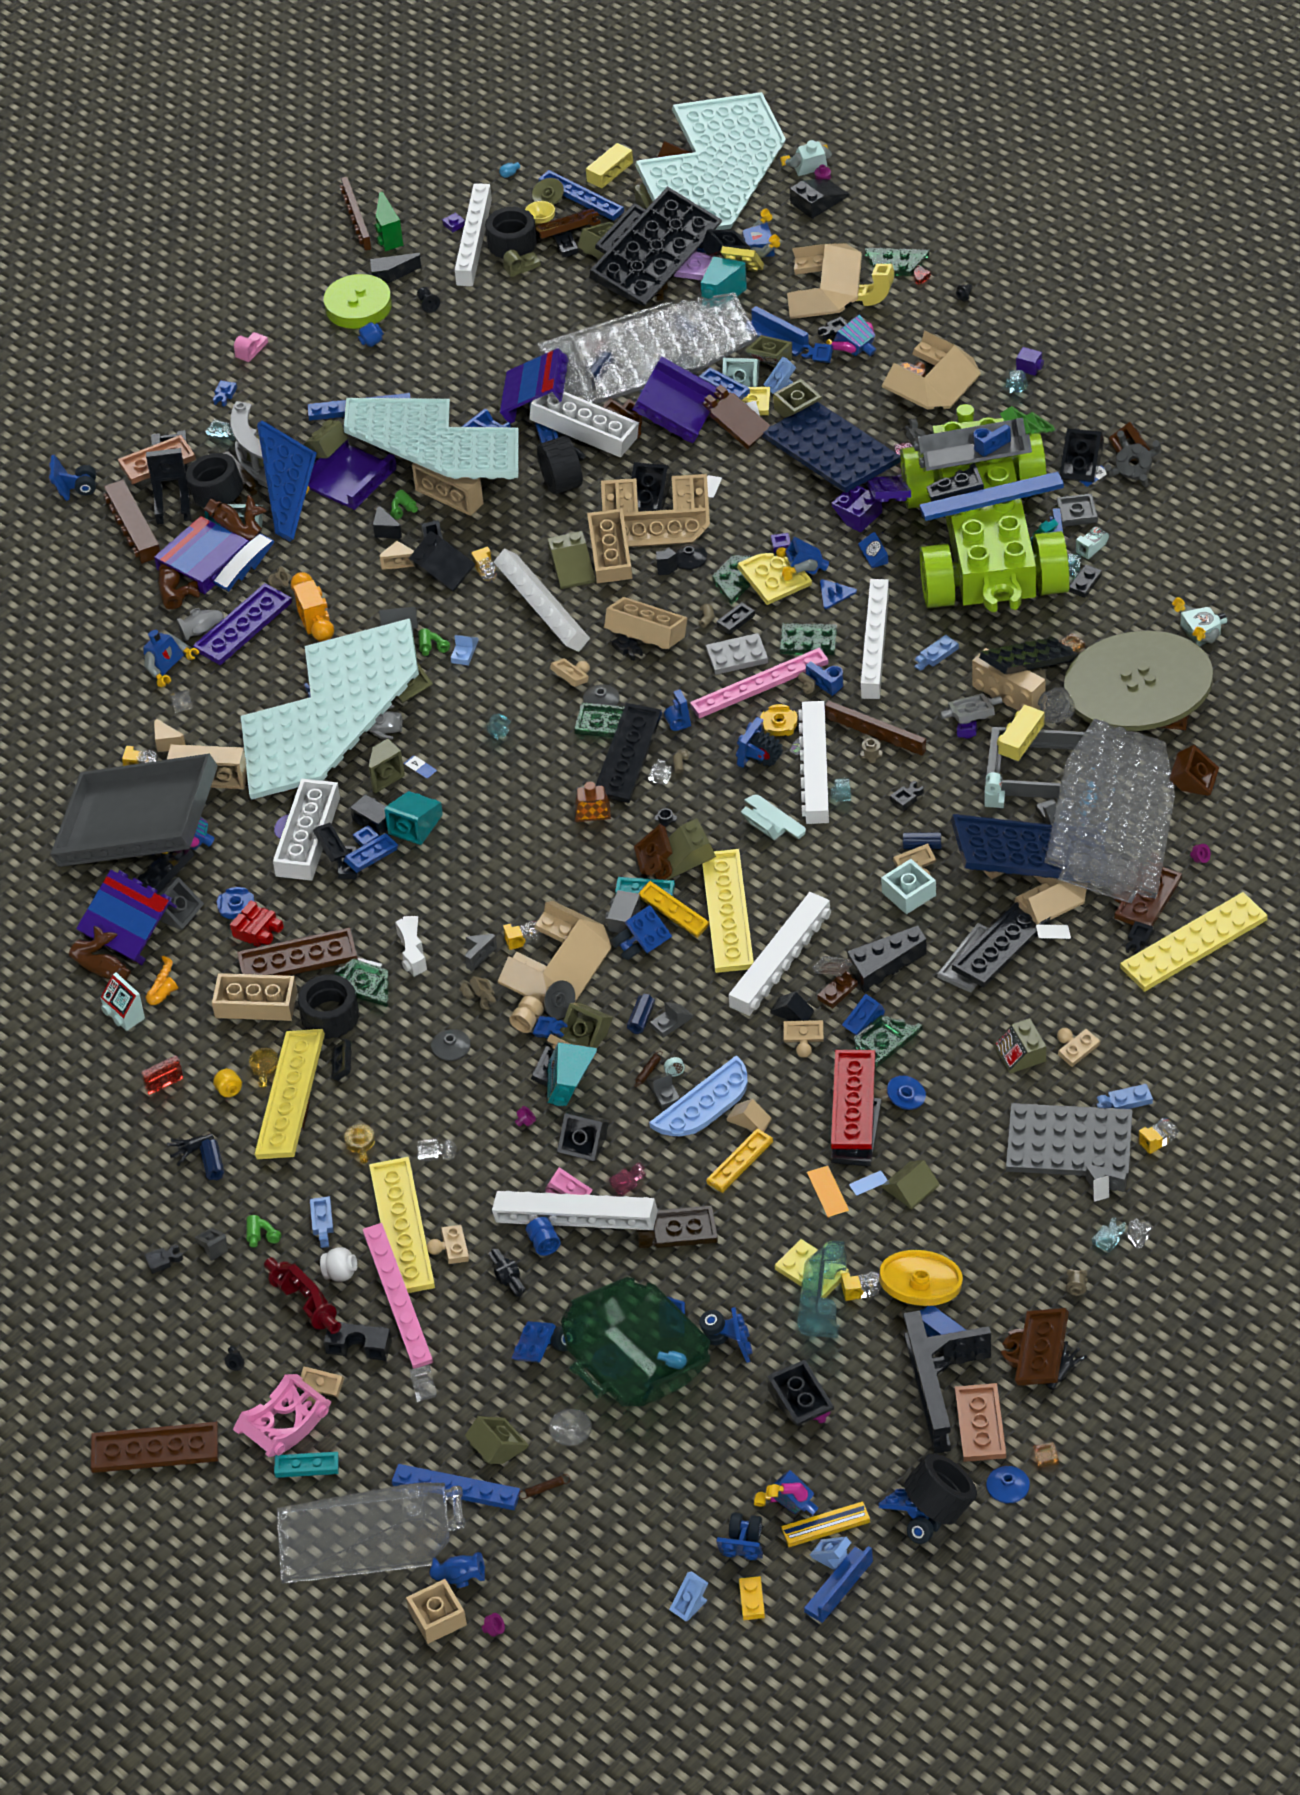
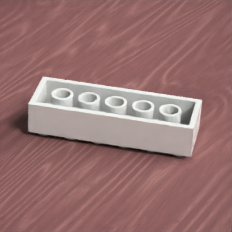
[529,392,639,457]
[273,779,340,881]

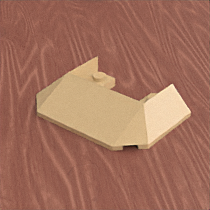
[787,243,862,319]
[882,330,981,410]
[601,474,710,547]
[982,870,1088,925]
[498,901,612,1005]

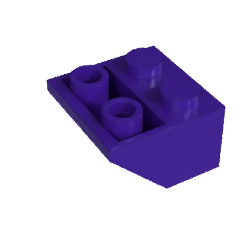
[832,486,882,532]

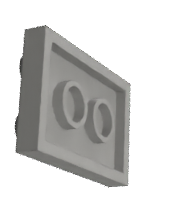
[706,633,768,675]

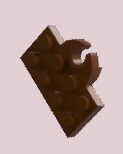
[1111,861,1182,926]
[1001,1308,1069,1386]

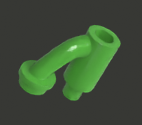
[390,490,418,520]
[418,628,450,656]
[246,1215,281,1248]

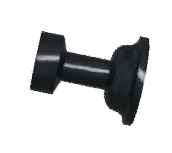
[417,287,441,313]

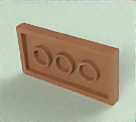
[118,435,196,484]
[955,1383,1006,1462]

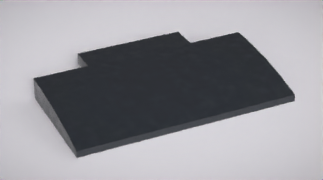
[589,186,722,306]

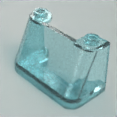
[797,1241,847,1338]

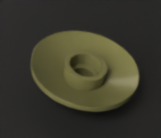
[532,178,564,205]

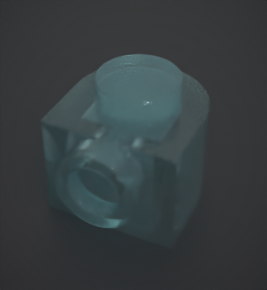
[1006,370,1028,393]
[486,713,511,740]
[831,778,851,802]

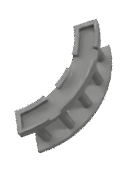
[230,401,268,488]

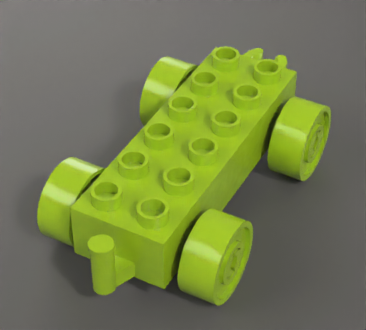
[900,404,1069,612]

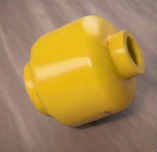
[213,1068,242,1098]

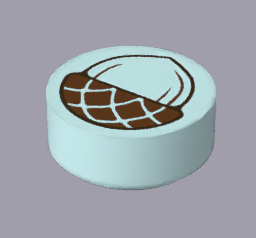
[664,1057,685,1077]

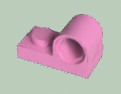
[234,332,268,362]
[545,1167,592,1195]

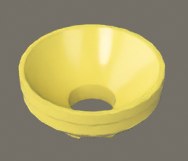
[525,201,555,225]

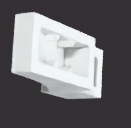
[395,919,427,977]

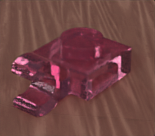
[609,1162,646,1196]

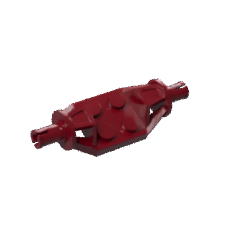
[264,1257,341,1334]

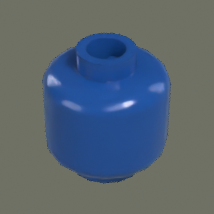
[358,322,384,348]

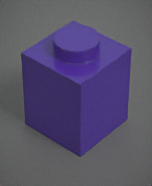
[1016,347,1044,376]

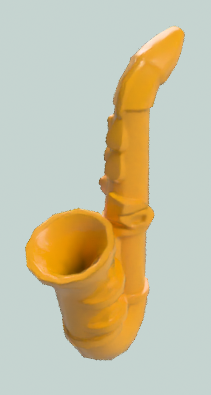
[146,956,179,1006]

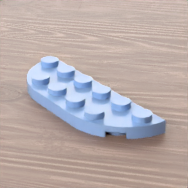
[649,1056,748,1136]

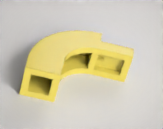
[856,264,894,306]

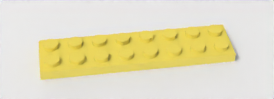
[702,849,754,973]
[1120,892,1268,992]
[254,1029,325,1159]
[369,1157,435,1293]

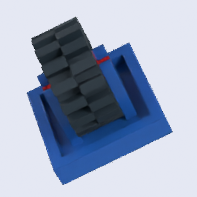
[736,717,783,768]

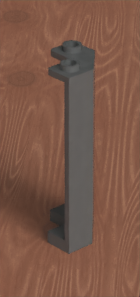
[913,418,1032,472]

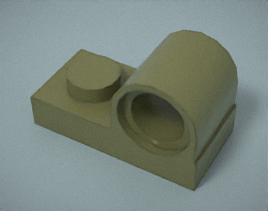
[503,250,541,277]

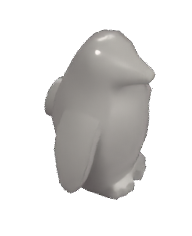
[177,608,224,641]
[368,705,403,740]

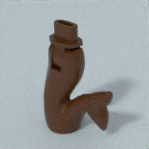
[204,495,267,542]
[158,562,200,610]
[69,926,131,981]

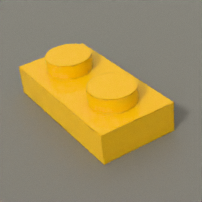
[739,1576,765,1620]

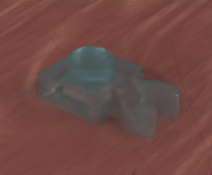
[206,420,235,440]
[1067,554,1081,580]
[1092,1217,1126,1253]

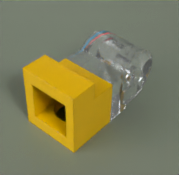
[471,546,497,582]
[122,746,158,766]
[503,921,541,950]
[1139,1118,1179,1154]
[841,1271,881,1301]

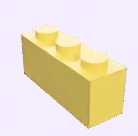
[586,143,633,188]
[997,705,1045,761]

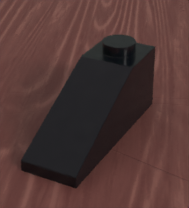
[370,253,422,283]

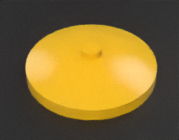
[879,1250,963,1306]

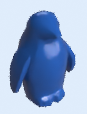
[429,1552,485,1588]

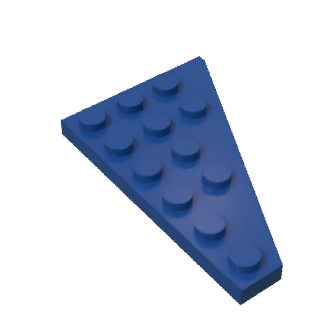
[257,421,317,542]

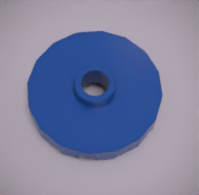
[216,887,255,920]

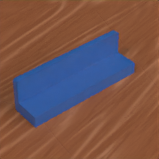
[744,306,809,356]
[804,1546,873,1623]

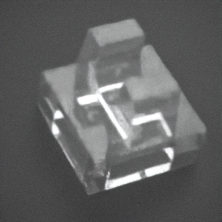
[170,689,193,713]
[649,759,672,785]
[1126,1219,1153,1249]

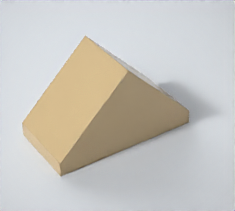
[380,541,415,570]
[154,719,186,752]
[727,1098,771,1132]

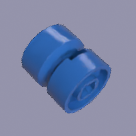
[526,1217,561,1256]

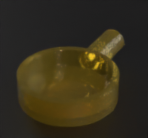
[249,1048,279,1087]
[344,1124,375,1164]

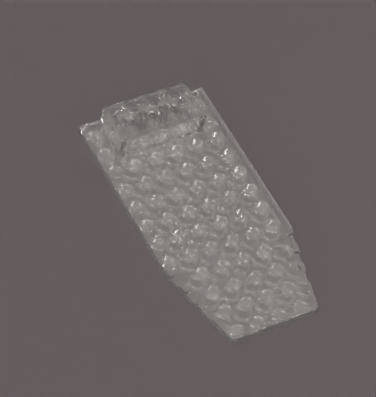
[538,293,758,405]
[1044,719,1175,904]

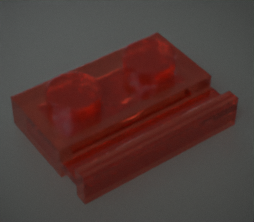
[141,1055,184,1095]

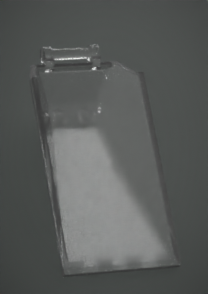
[277,1482,466,1584]

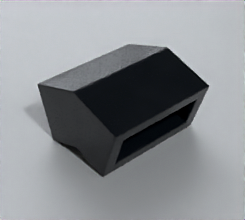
[656,548,678,575]

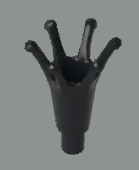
[167,1133,214,1166]
[1047,1341,1087,1390]

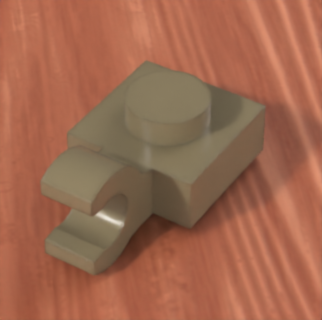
[469,976,496,1010]

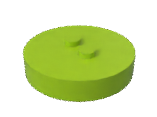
[324,274,392,329]

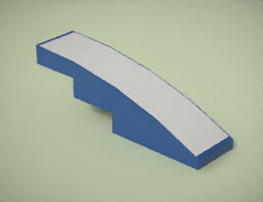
[213,533,275,592]

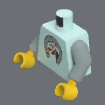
[780,140,832,176]
[1172,597,1227,647]

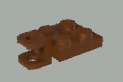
[634,824,673,880]

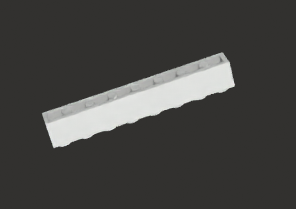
[455,184,492,286]
[494,548,590,652]
[861,579,889,699]
[799,701,829,824]
[729,892,831,1016]
[492,1191,658,1230]

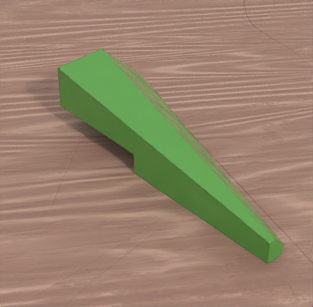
[1000,406,1055,434]

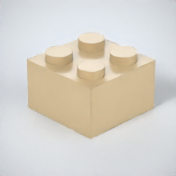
[406,1579,467,1644]

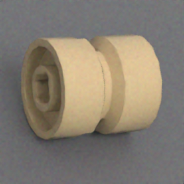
[509,996,544,1033]

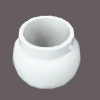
[320,1247,357,1282]

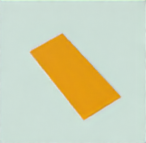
[807,1166,849,1217]

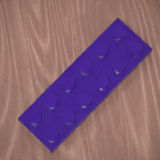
[866,475,911,502]
[193,583,292,665]

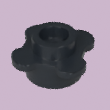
[654,808,677,827]

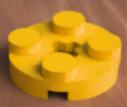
[760,704,798,736]

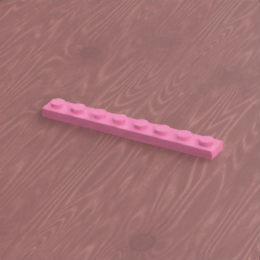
[690,648,828,719]
[363,1223,433,1369]

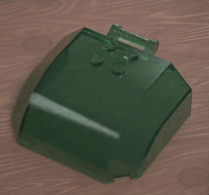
[561,1277,710,1406]

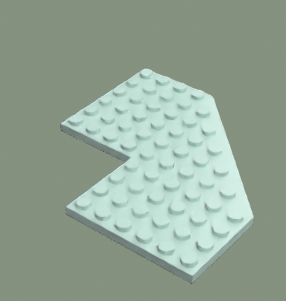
[635,92,786,230]
[344,398,518,479]
[241,618,419,800]

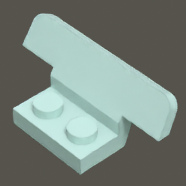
[741,795,806,840]

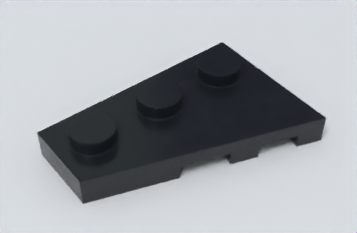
[927,463,984,502]

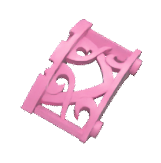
[233,1374,331,1457]

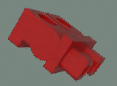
[230,900,284,947]

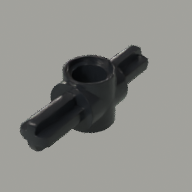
[488,1248,526,1296]

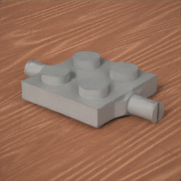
[940,693,1002,724]

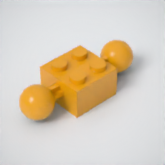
[291,572,334,642]

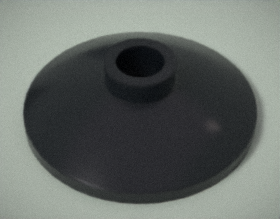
[674,543,707,570]

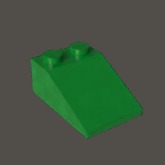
[375,192,404,252]

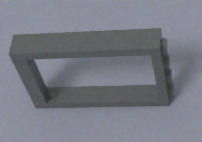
[987,727,1108,801]

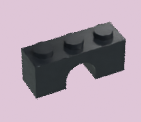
[324,1322,392,1361]

